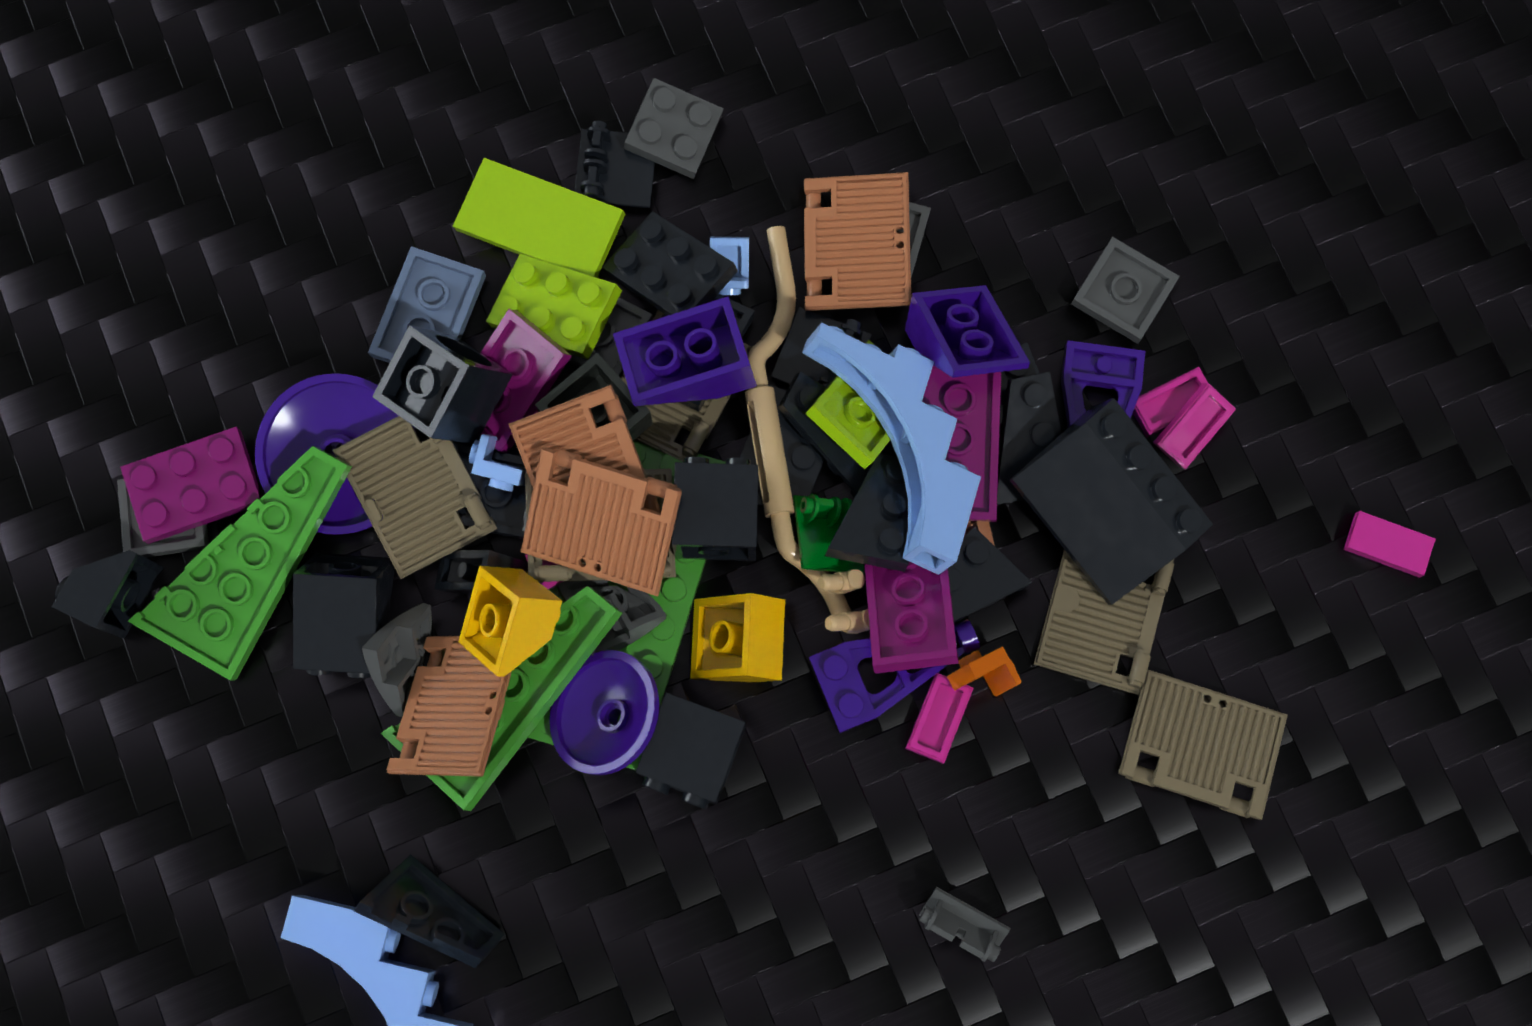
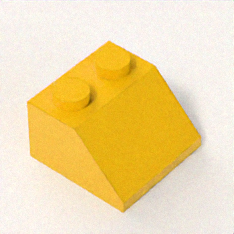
[458,566,562,677]
[690,593,785,682]

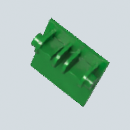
[793,494,865,575]

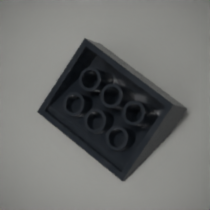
[1010,398,1213,605]

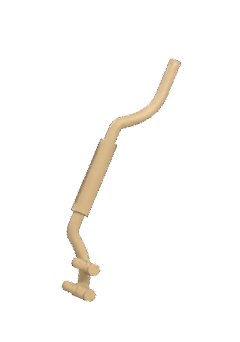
[745,226,870,634]

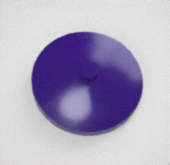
[255,373,417,535]

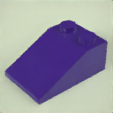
[905,285,1030,378]
[613,296,757,406]

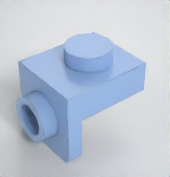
[710,236,749,295]
[469,434,527,492]

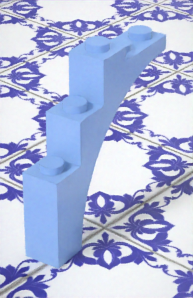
[802,322,981,575]
[281,895,474,1026]

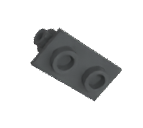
[919,887,1011,962]

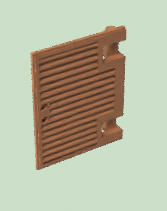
[804,172,911,311]
[509,385,661,513]
[521,448,682,597]
[386,636,512,777]

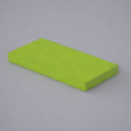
[453,158,625,278]

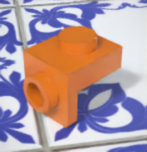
[947,646,1021,697]

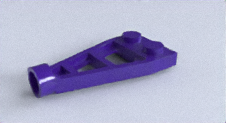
[1061,340,1145,427]
[809,619,980,733]

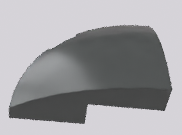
[557,580,666,656]
[362,603,432,717]

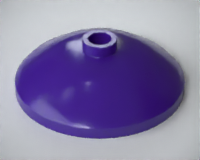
[550,650,659,775]

